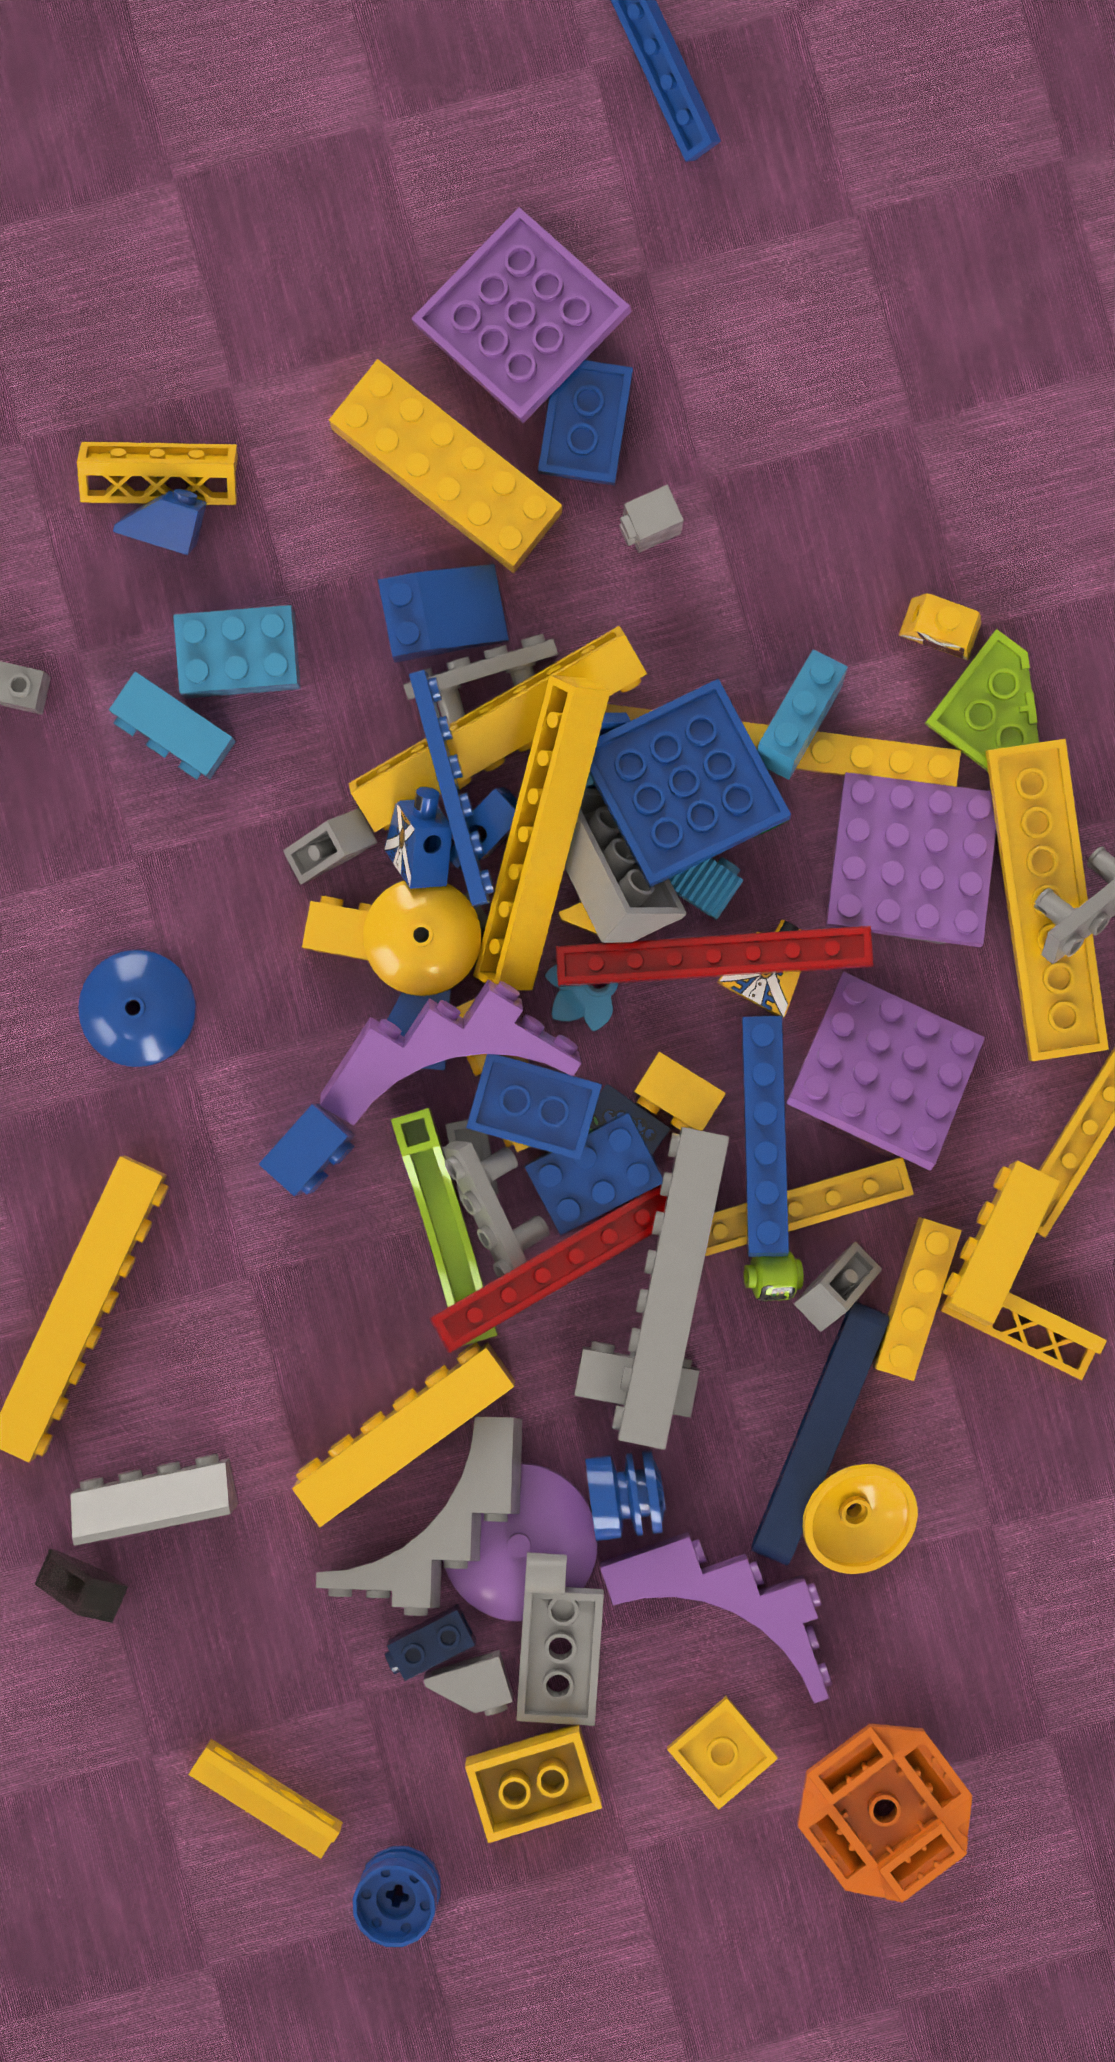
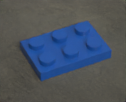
[538,360,633,486]
[466,1054,602,1161]
[524,1111,663,1236]

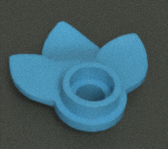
[545,964,618,1031]

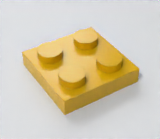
[667,1696,778,1810]

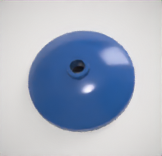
[78,950,196,1067]

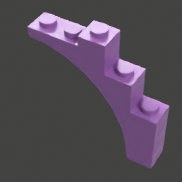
[320,979,582,1125]
[600,1532,832,1704]

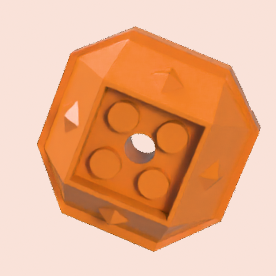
[797,1723,972,1903]

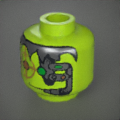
[743,1251,804,1301]

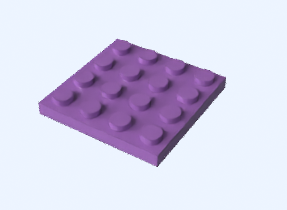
[411,207,632,423]
[826,772,996,947]
[786,971,985,1171]

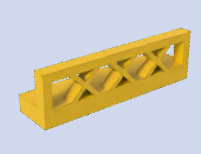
[77,442,238,505]
[940,1268,1107,1380]
[188,1739,343,1859]

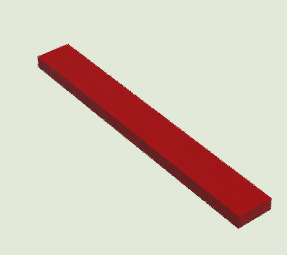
[556,926,874,987]
[429,1184,667,1353]

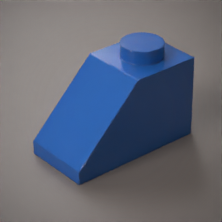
[113,489,207,555]

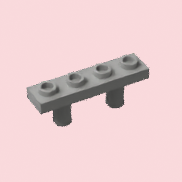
[403,634,558,724]
[1034,846,1115,964]
[441,1141,550,1278]

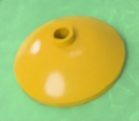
[363,880,481,996]
[802,1464,918,1574]

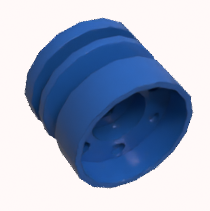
[585,1450,666,1541]
[352,1846,441,1947]

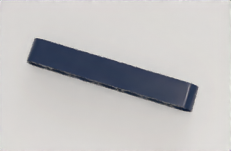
[750,1301,890,1566]

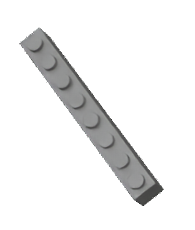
[612,1127,729,1450]

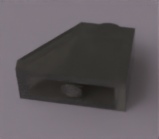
[35,1548,128,1623]

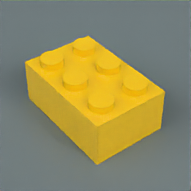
[465,1725,602,1843]

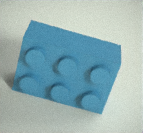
[173,605,301,699]

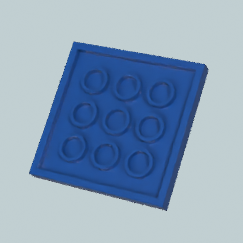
[589,678,791,888]

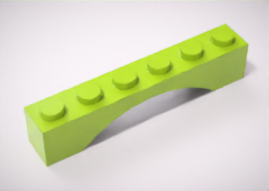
[391,1108,498,1346]

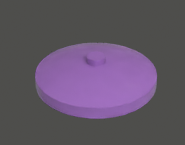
[443,1463,598,1621]

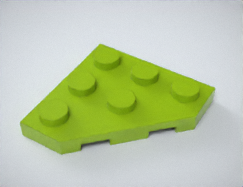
[924,629,1039,772]

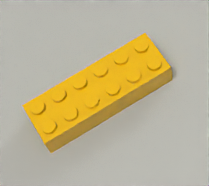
[329,359,562,574]
[292,1342,515,1527]

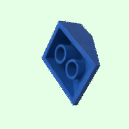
[378,564,509,663]

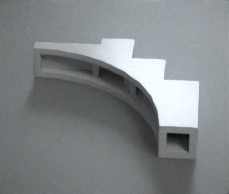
[316,1417,523,1616]

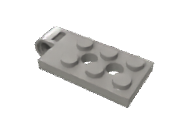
[516,1552,604,1726]

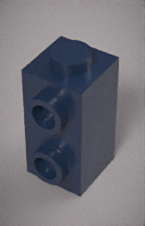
[384,1604,476,1681]

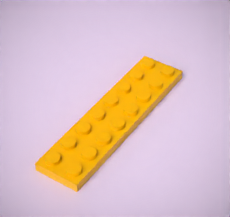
[985,739,1109,1061]

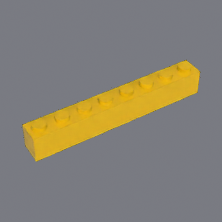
[348,626,647,832]
[473,675,611,990]
[0,1155,169,1463]

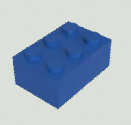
[258,1104,355,1196]

